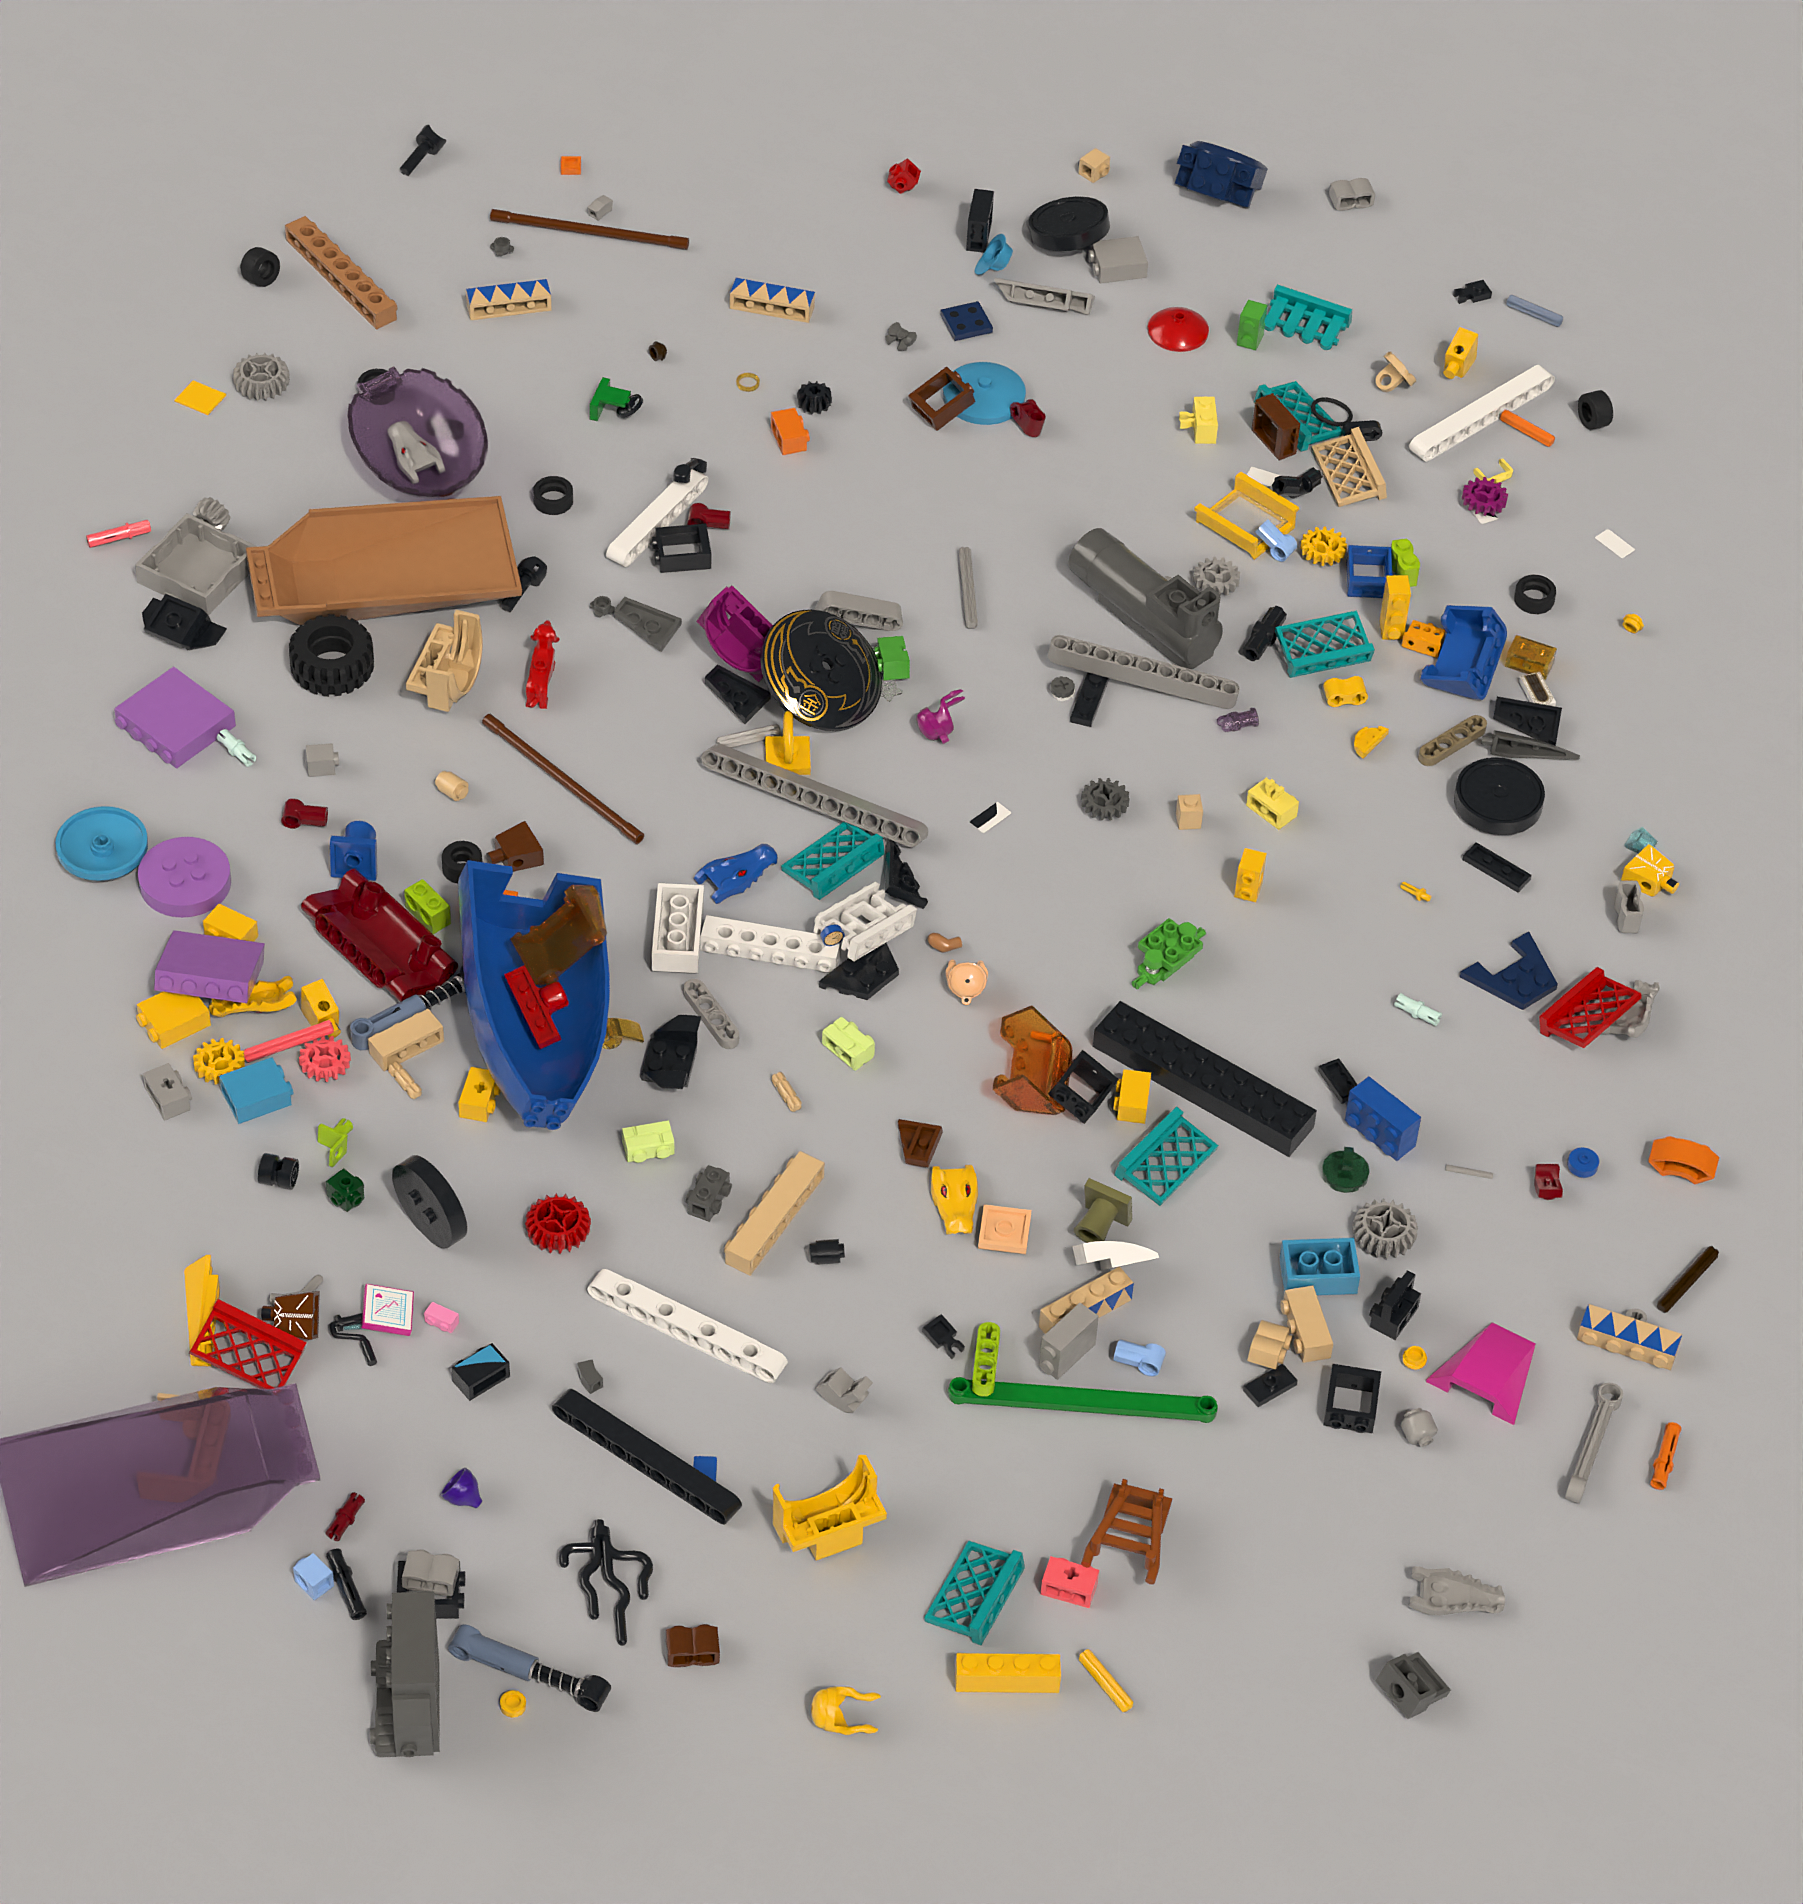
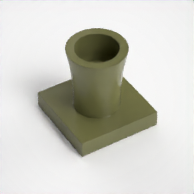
[1074,1178,1132,1243]

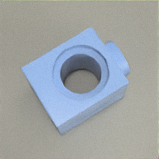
[293,1553,334,1601]

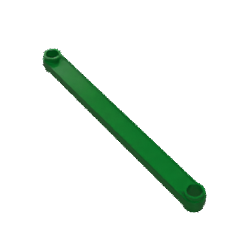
[948,1377,1218,1423]

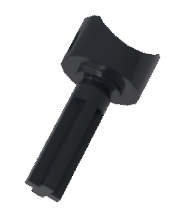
[400,124,446,176]
[501,556,547,612]

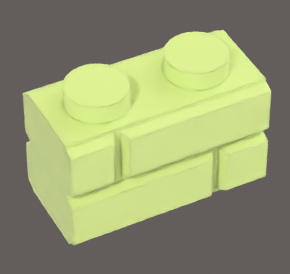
[822,1017,875,1071]
[622,1120,675,1163]

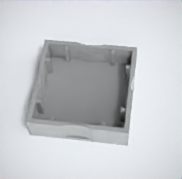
[135,513,257,615]

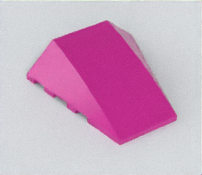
[1426,1322,1536,1425]

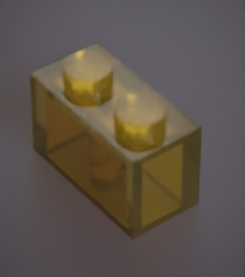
[1505,635,1557,680]

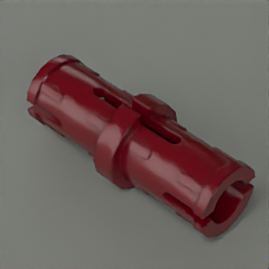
[326,1492,365,1541]

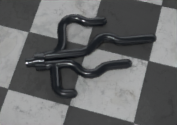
[559,1519,653,1646]

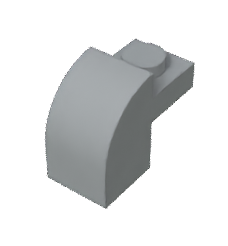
[816,1367,873,1413]

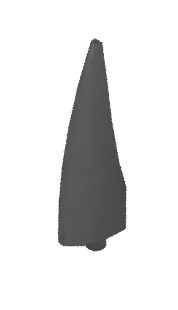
[1481,730,1580,759]

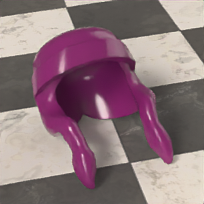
[916,689,966,744]

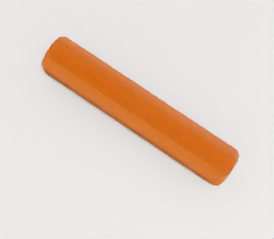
[1500,410,1555,447]

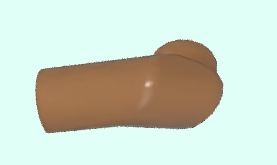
[928,933,962,953]

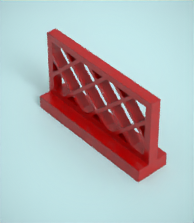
[1539,967,1642,1048]
[189,1299,307,1398]

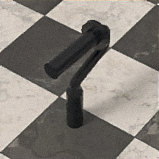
[329,1313,377,1366]

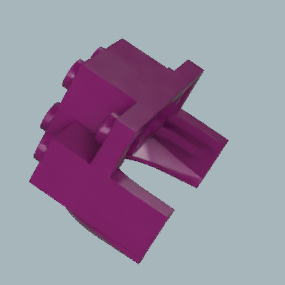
[696,585,773,682]

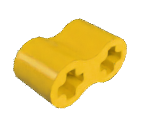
[1323,676,1368,707]

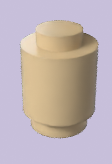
[435,771,469,801]

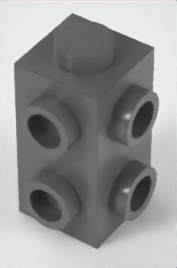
[685,1165,732,1222]

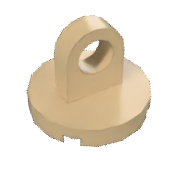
[1376,351,1416,392]

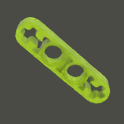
[972,1322,1000,1396]

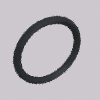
[1311,397,1353,426]

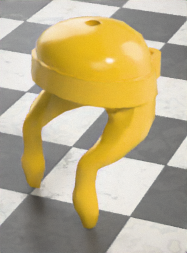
[811,1686,881,1735]

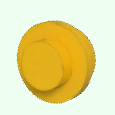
[1623,614,1644,633]
[1402,1346,1427,1370]

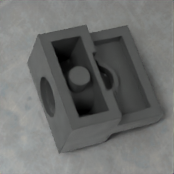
[1375,1652,1451,1719]

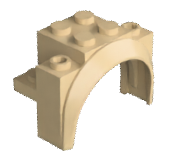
[406,610,483,712]

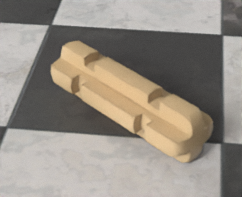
[388,1061,422,1099]
[772,1072,802,1112]

